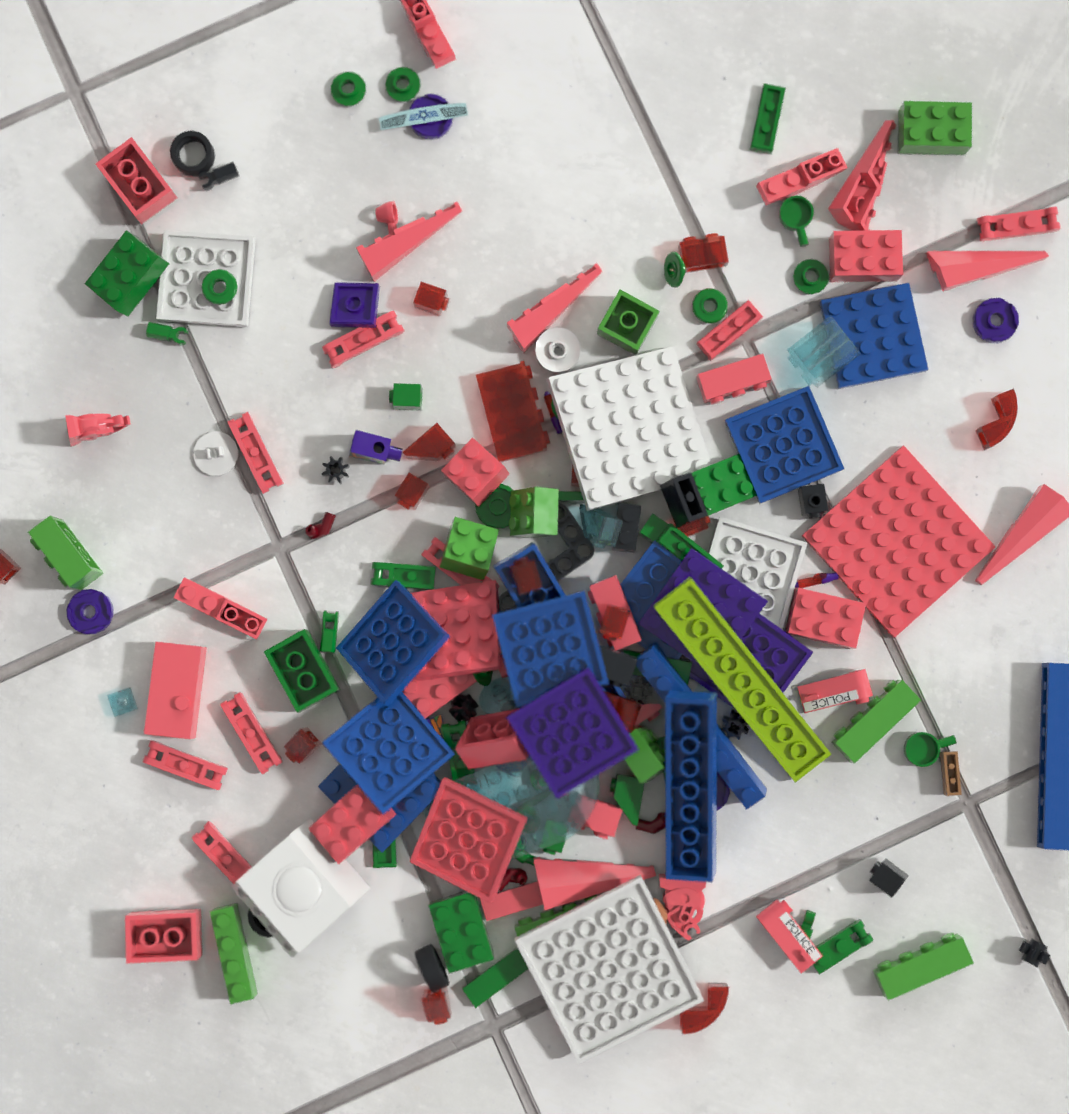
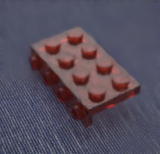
[476,361,550,463]

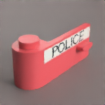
[797,669,873,713]
[756,899,823,974]

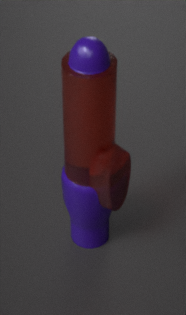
[544,391,563,434]
[795,572,839,588]

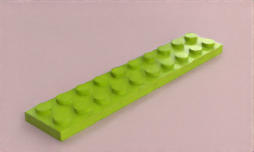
[653,577,831,783]

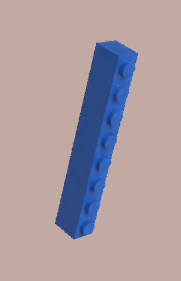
[636,643,767,810]
[1037,663,1069,850]

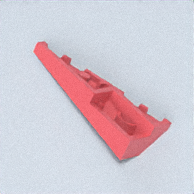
[828,120,896,231]
[356,202,462,282]
[926,251,1049,292]
[507,263,602,353]
[975,484,1069,585]
[533,857,656,910]

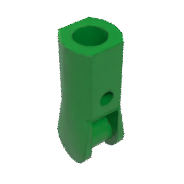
[320,610,339,652]

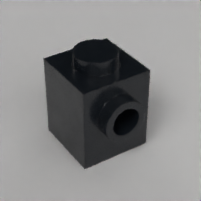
[798,484,828,519]
[869,859,909,898]

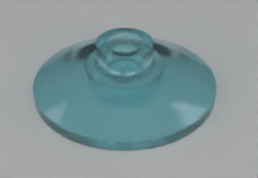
[479,677,518,714]

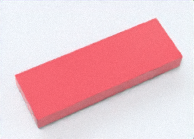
[696,300,763,361]
[480,881,543,921]

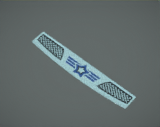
[379,103,468,130]

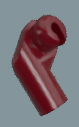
[305,512,336,539]
[635,812,666,834]
[499,868,528,891]

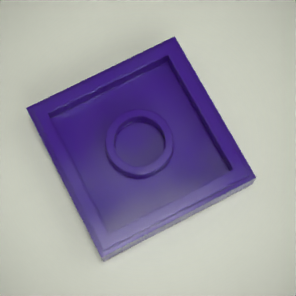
[329,283,380,328]

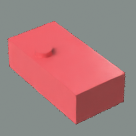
[144,642,207,739]

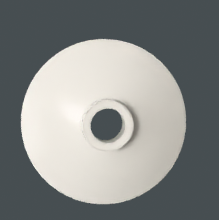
[535,327,581,373]

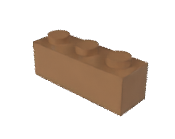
[940,751,962,796]

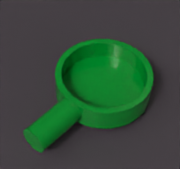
[779,196,814,247]
[904,732,957,767]

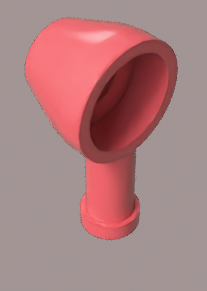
[376,201,398,234]

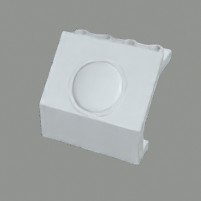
[231,818,370,958]

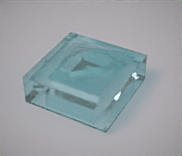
[107,687,138,717]

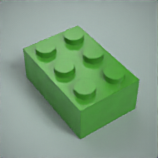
[898,101,972,155]
[28,515,104,590]

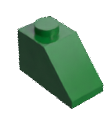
[609,774,645,826]

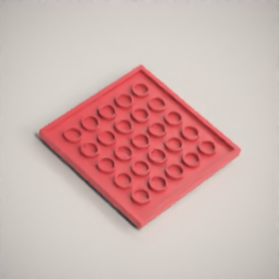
[802,445,996,638]

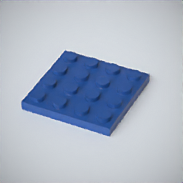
[820,283,929,389]
[725,386,844,504]
[620,540,682,659]
[336,580,450,707]
[492,591,609,707]
[322,692,455,815]
[318,765,441,852]

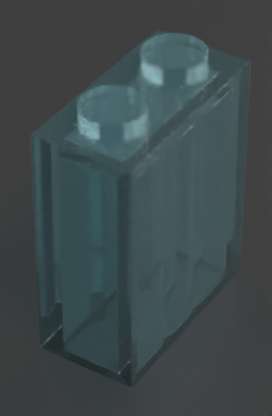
[787,316,861,388]

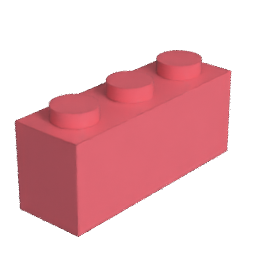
[696,354,772,405]
[587,575,642,650]

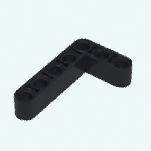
[499,502,594,612]

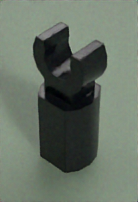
[198,161,240,191]

